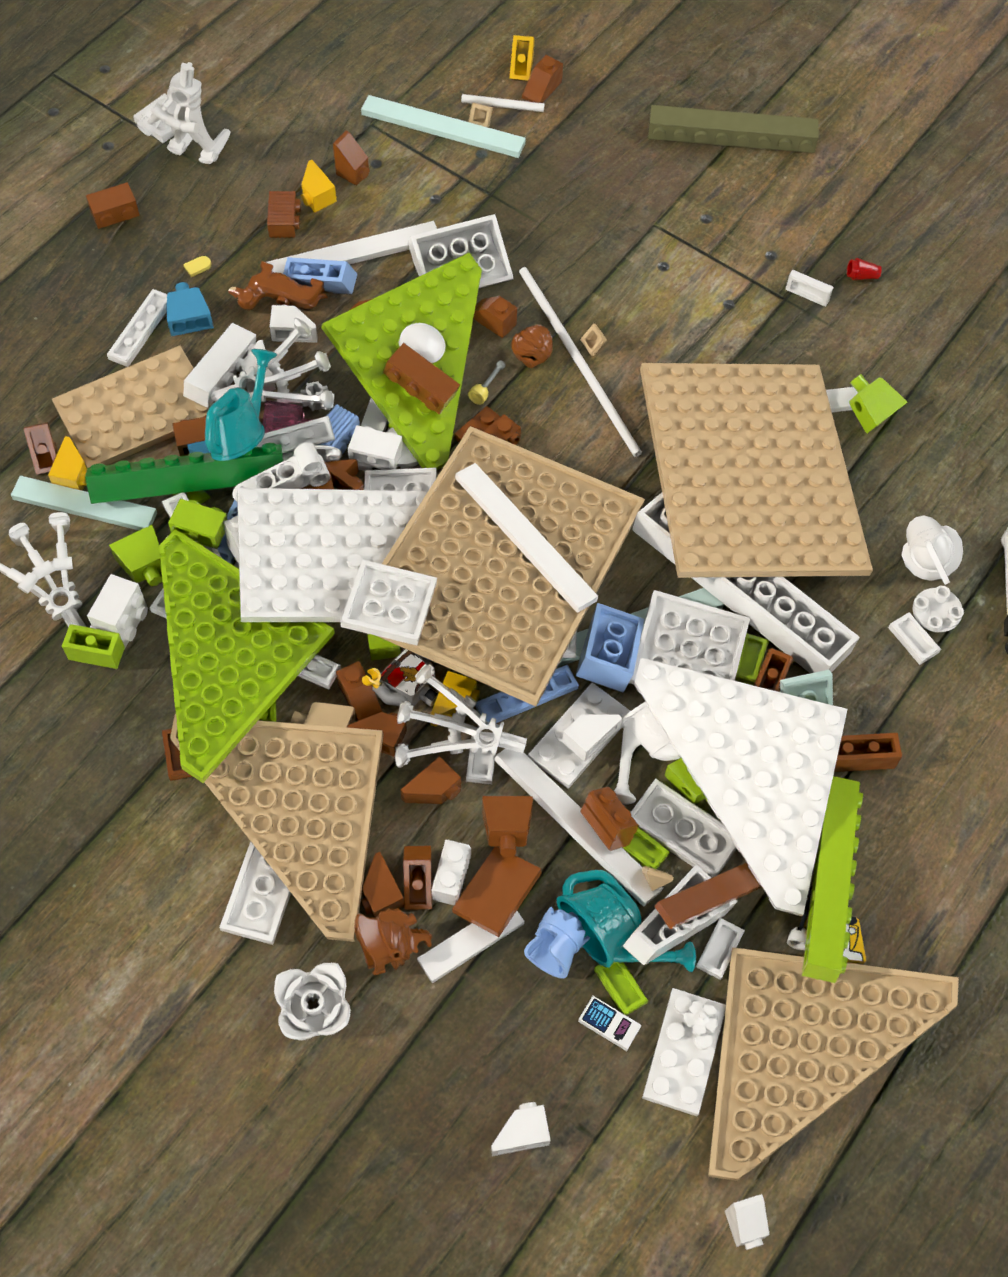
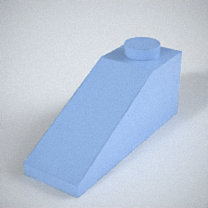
[283,257,357,294]

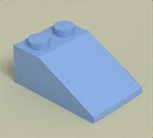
[576,603,644,692]

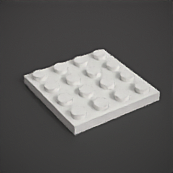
[629,590,750,684]

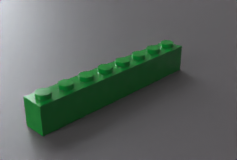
[85,443,284,504]

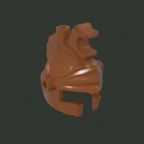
[354,908,432,975]

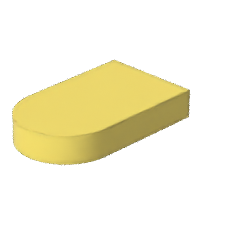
[183,256,211,277]

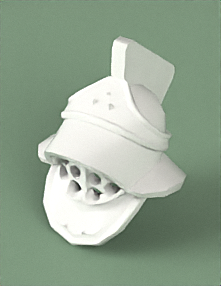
[902,516,963,585]

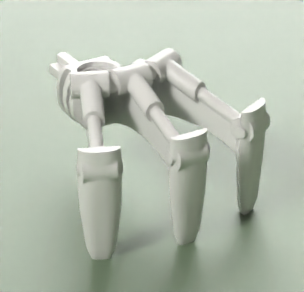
[137,62,230,164]
[214,318,334,410]
[0,512,86,627]
[395,664,527,768]

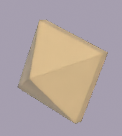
[469,102,493,128]
[580,323,607,356]
[642,866,674,891]

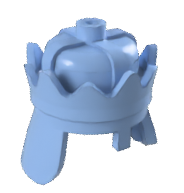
[524,907,590,978]

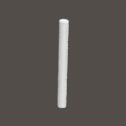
[462,94,545,112]

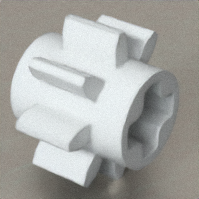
[301,381,328,411]

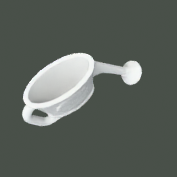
[614,702,681,805]

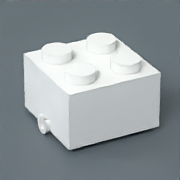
[87,574,148,648]

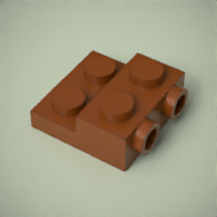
[455,406,521,445]

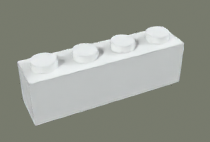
[183,323,256,408]

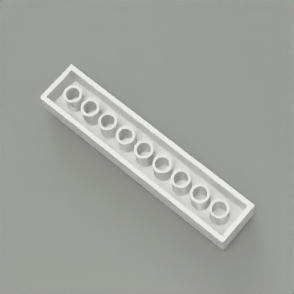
[632,493,860,673]

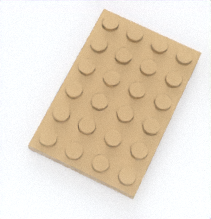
[52,345,213,468]

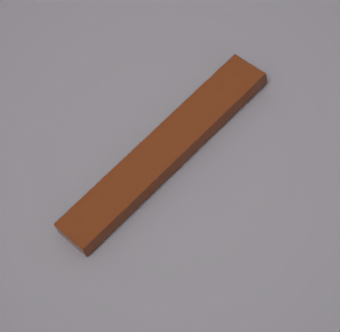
[655,862,762,930]

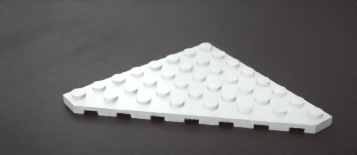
[634,658,847,916]

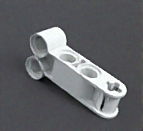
[233,443,331,501]

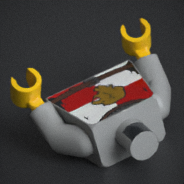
[362,649,439,707]

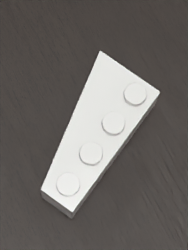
[623,865,738,965]

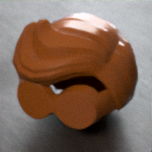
[511,325,553,368]

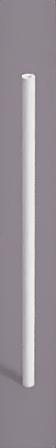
[519,267,642,457]

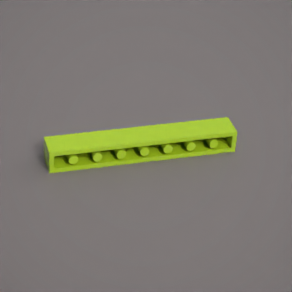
[802,776,863,983]

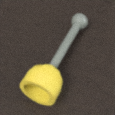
[468,360,505,405]

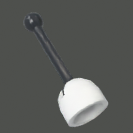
[787,887,812,950]

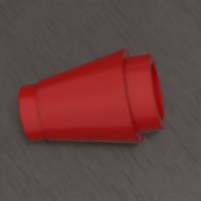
[847,258,882,280]

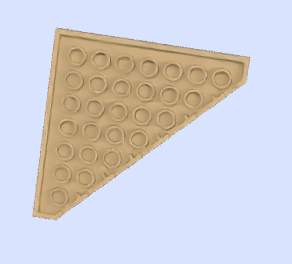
[170,714,383,942]
[708,947,958,1181]

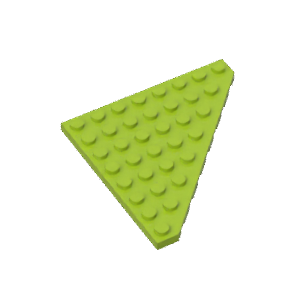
[322,253,482,470]
[159,529,334,783]

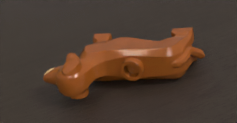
[228,261,328,310]

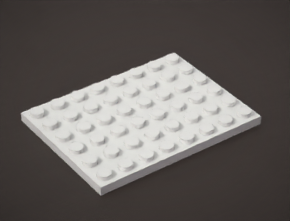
[237,488,428,622]

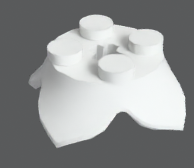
[274,963,351,1040]

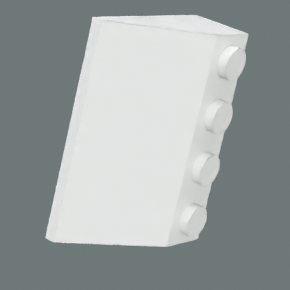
[408,214,514,288]

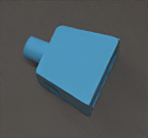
[167,282,214,336]

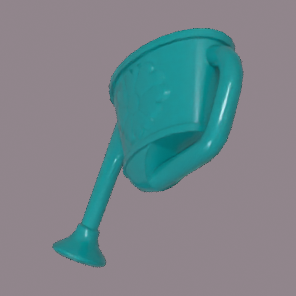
[205,349,277,461]
[557,870,696,972]

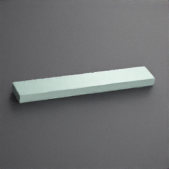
[11,476,157,530]

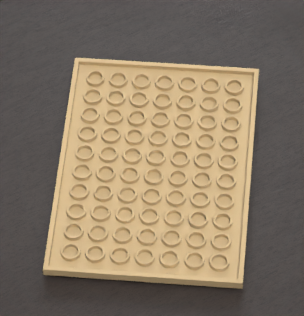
[640,363,873,578]
[378,426,645,707]

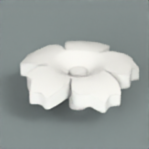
[683,1001,718,1036]

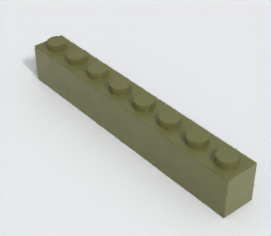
[648,105,819,153]

